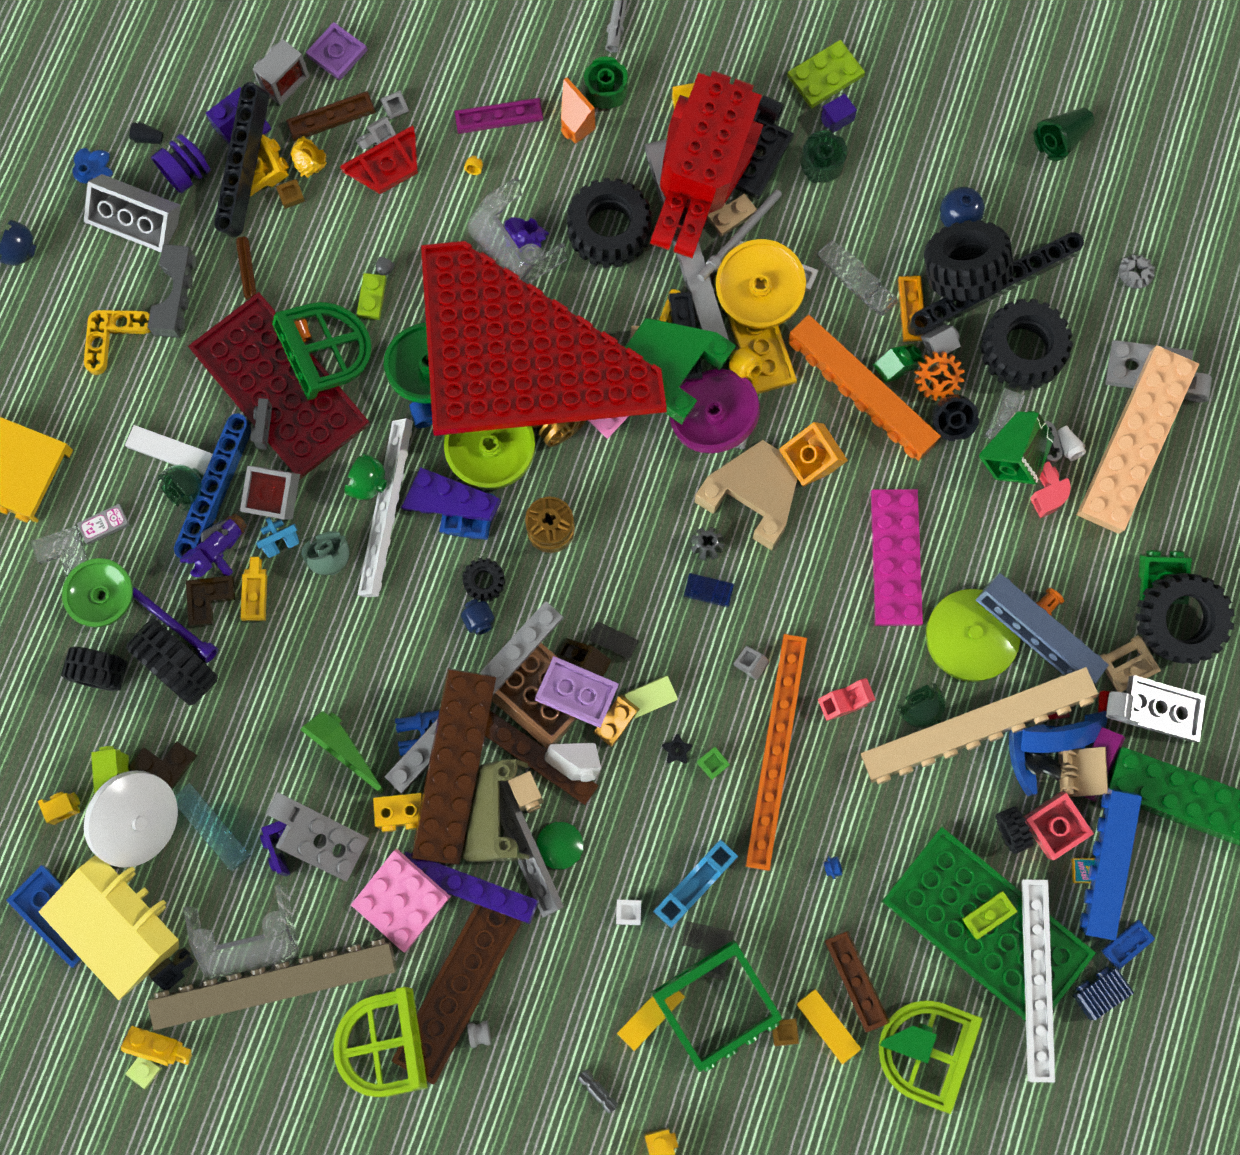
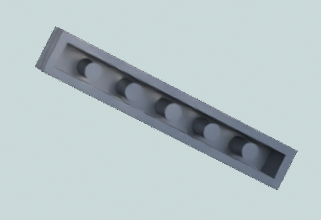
[976,573,1109,685]

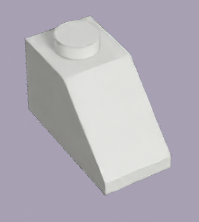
[544,743,601,782]

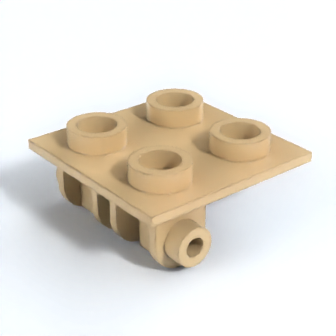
[1058,747,1108,797]

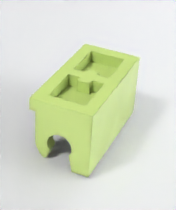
[623,675,678,718]

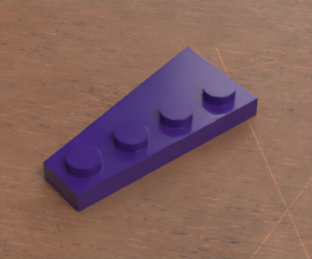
[401,467,501,521]

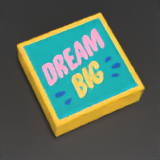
[1071,858,1095,883]

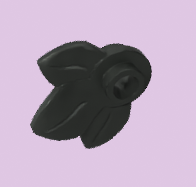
[1024,752,1063,781]

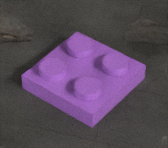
[306,22,368,81]

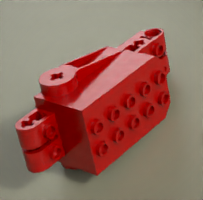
[650,70,764,259]

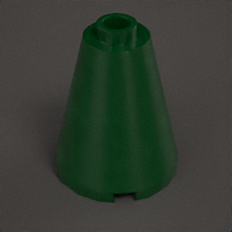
[1034,108,1095,162]

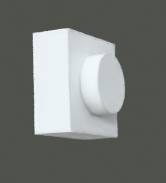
[616,899,641,925]

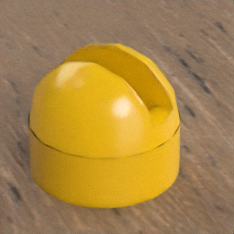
[464,155,483,175]

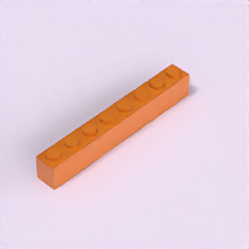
[788,314,941,461]

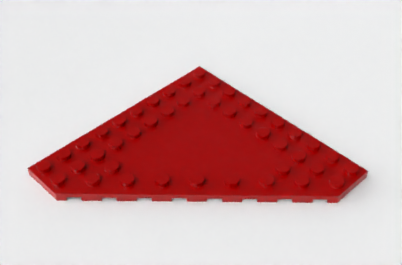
[421,241,667,436]

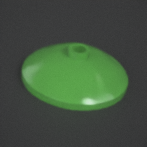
[62,558,133,627]

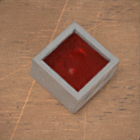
[253,39,309,106]
[240,466,300,519]

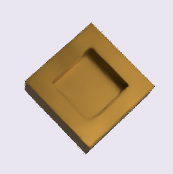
[276,179,305,209]
[772,1018,800,1047]

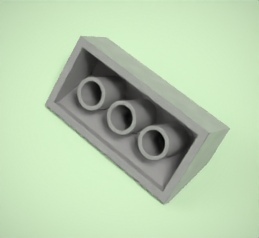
[83,174,181,252]

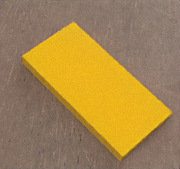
[727,315,797,394]

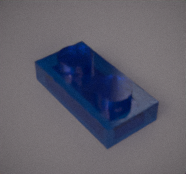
[684,573,734,608]

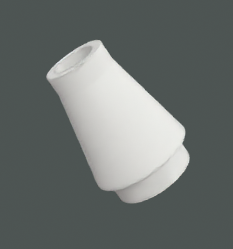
[1057,426,1086,461]

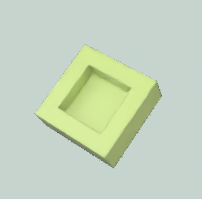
[126,1057,162,1089]

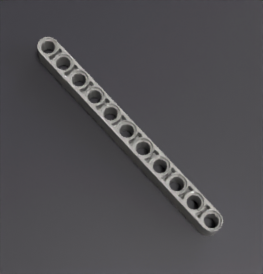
[645,139,731,359]

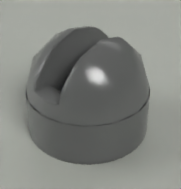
[375,257,395,276]

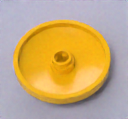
[716,239,806,329]

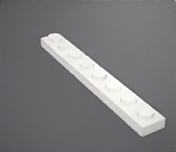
[358,418,413,597]
[1021,880,1055,1082]

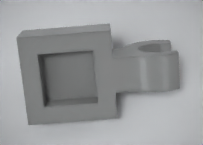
[356,116,396,150]

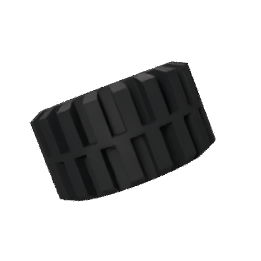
[61,647,128,691]

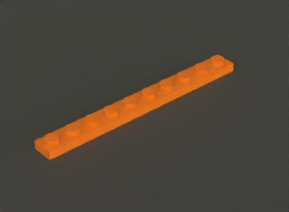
[745,634,807,871]

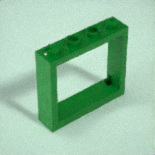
[651,939,783,1072]

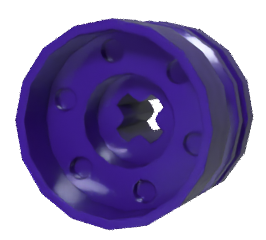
[151,133,211,194]

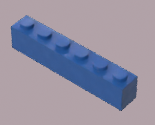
[1080,788,1142,941]

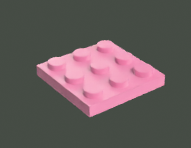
[351,849,451,953]

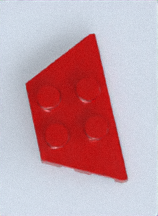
[340,125,418,194]

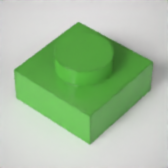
[696,747,730,781]

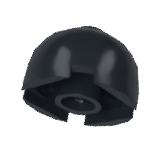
[932,394,979,441]

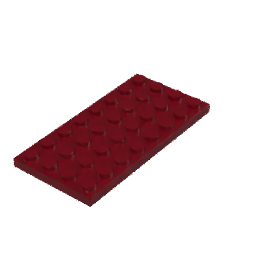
[188,292,370,480]

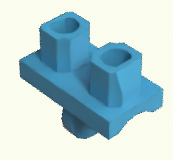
[256,517,299,558]

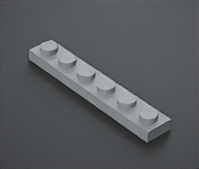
[499,781,564,918]

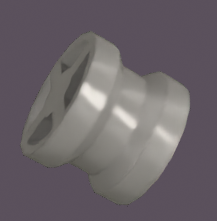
[468,1020,491,1048]

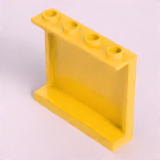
[0,417,73,523]

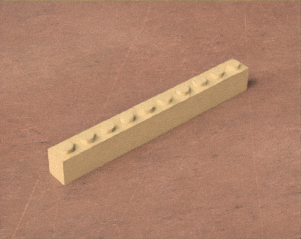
[861,667,1098,785]

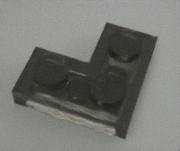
[682,921,734,980]

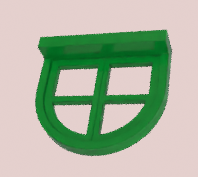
[272,302,371,400]

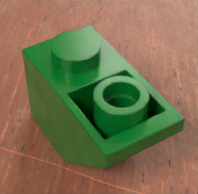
[873,344,925,383]

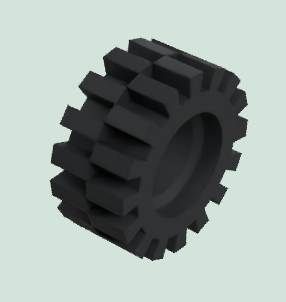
[462,558,505,602]
[995,806,1034,854]

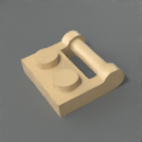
[1099,635,1161,692]

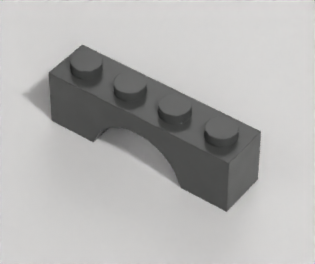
[148,244,196,338]

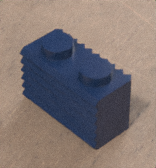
[1072,966,1134,1020]

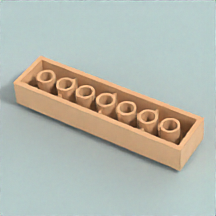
[1076,345,1199,534]

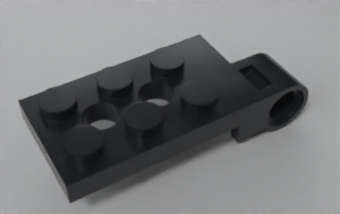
[735,95,794,200]

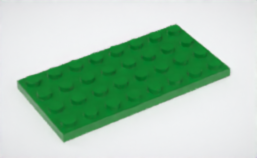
[881,827,1096,1022]

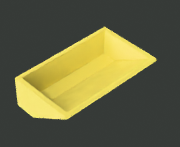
[39,855,179,1000]

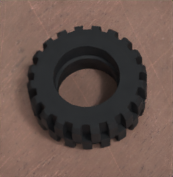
[567,178,652,268]
[924,220,1013,301]
[980,299,1073,390]
[1135,573,1235,664]
[126,619,218,706]

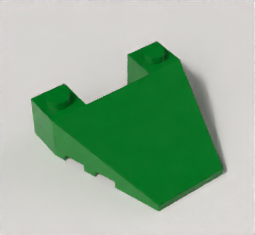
[625,318,736,425]

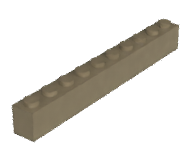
[147,938,397,1031]

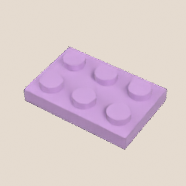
[535,656,619,728]

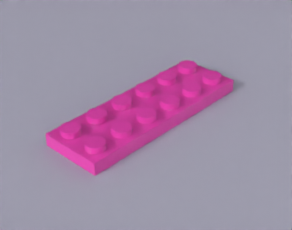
[871,489,923,626]

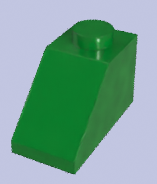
[880,1023,937,1064]

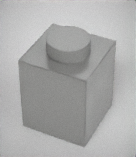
[921,324,961,357]

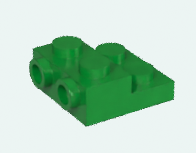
[1138,550,1192,604]

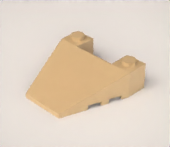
[694,440,797,551]

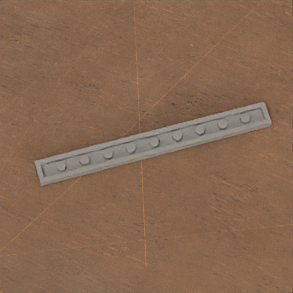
[385,601,564,793]

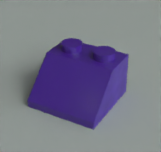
[206,87,272,145]

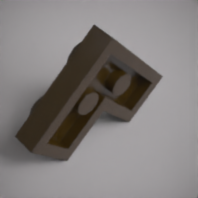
[186,575,235,627]
[129,741,198,790]

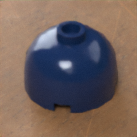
[940,187,985,227]
[0,219,37,266]

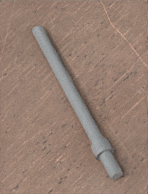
[697,189,782,282]

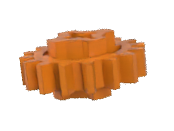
[914,351,964,401]

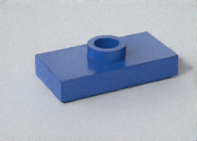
[1101,920,1155,970]

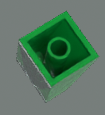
[979,411,1054,485]

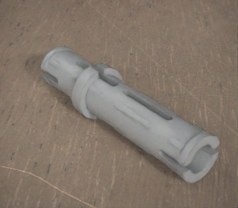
[605,0,627,52]

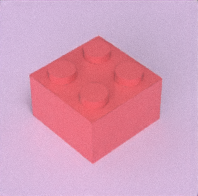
[1023,792,1094,861]

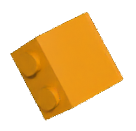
[779,422,848,486]

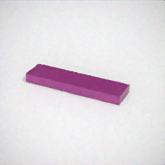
[454,98,544,134]

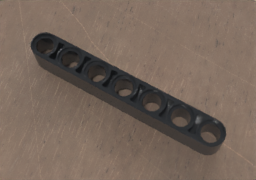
[214,82,269,238]

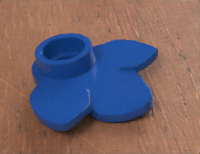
[72,148,113,183]

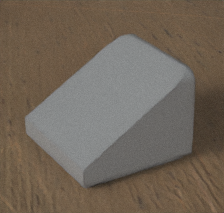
[380,90,409,120]
[734,645,769,680]

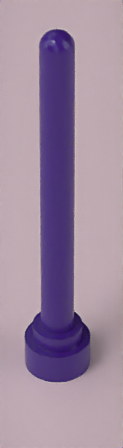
[133,587,218,663]

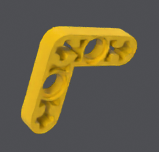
[84,310,151,375]

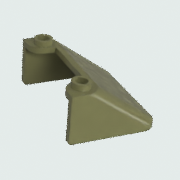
[461,759,529,863]

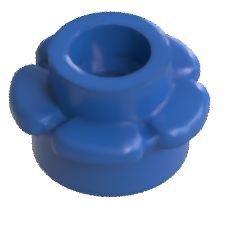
[824,856,843,879]

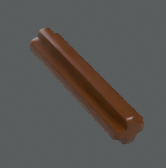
[236,236,256,300]

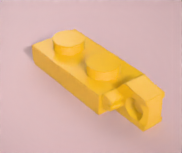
[241,557,267,621]
[121,1026,192,1066]

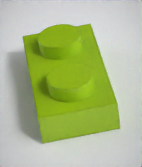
[357,273,387,320]
[962,891,1017,940]

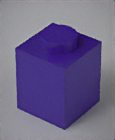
[821,93,857,133]

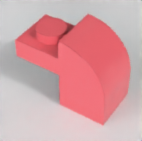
[1030,461,1071,518]
[818,678,876,721]

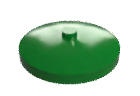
[384,322,431,404]

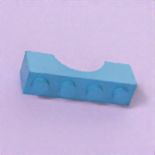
[654,839,738,929]

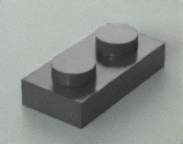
[251,398,272,450]

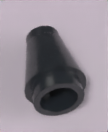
[129,121,164,145]

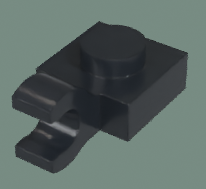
[149,947,194,990]

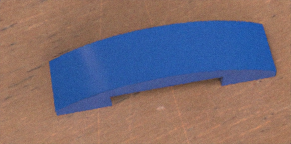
[1021,711,1107,753]
[1009,724,1038,796]

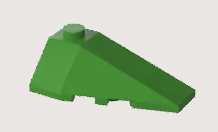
[300,711,384,794]

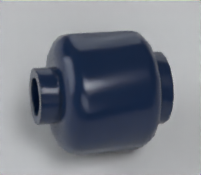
[461,599,495,635]

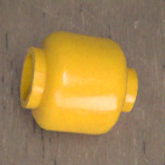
[729,347,763,380]

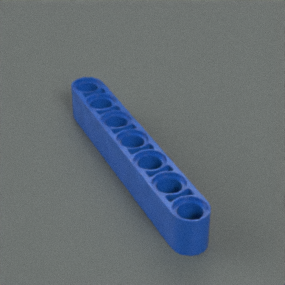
[174,413,252,564]

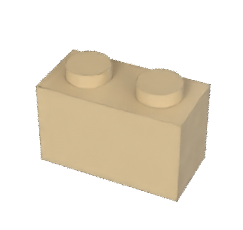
[508,771,544,814]

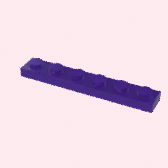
[405,852,539,924]

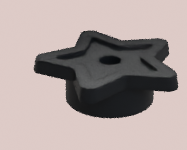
[662,734,693,764]

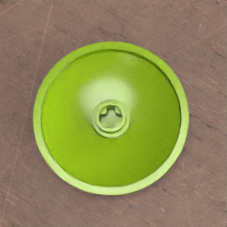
[444,426,536,490]
[926,589,1021,682]

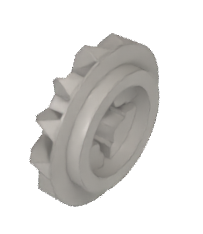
[1119,254,1155,289]

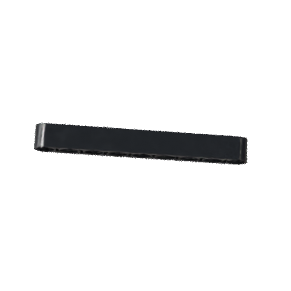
[907,232,1084,337]

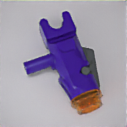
[180,514,247,577]

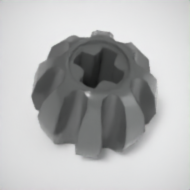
[690,527,725,561]

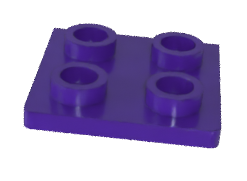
[260,821,291,877]

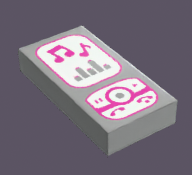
[77,504,130,545]

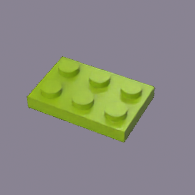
[787,40,865,109]

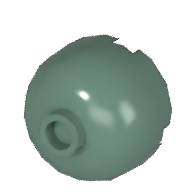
[301,531,350,575]

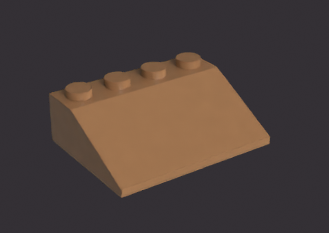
[492,643,578,750]

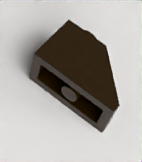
[556,638,612,677]

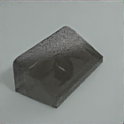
[587,621,639,661]

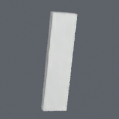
[125,425,213,476]

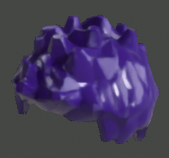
[504,217,549,253]

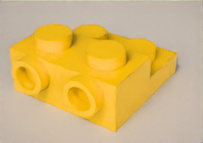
[250,135,289,197]

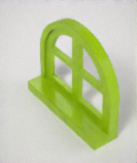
[333,987,428,1097]
[879,1001,983,1114]

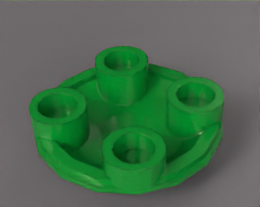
[536,822,584,870]

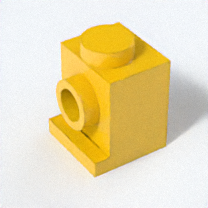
[38,792,80,825]

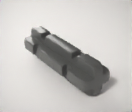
[578,1070,618,1114]

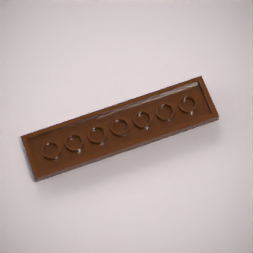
[411,668,496,865]
[392,904,522,1085]

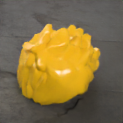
[290,136,327,178]

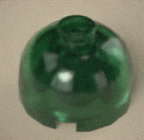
[157,464,203,511]
[897,683,946,728]

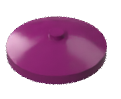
[669,369,760,453]

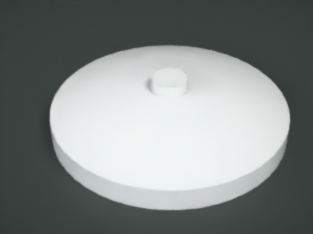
[84,771,178,867]

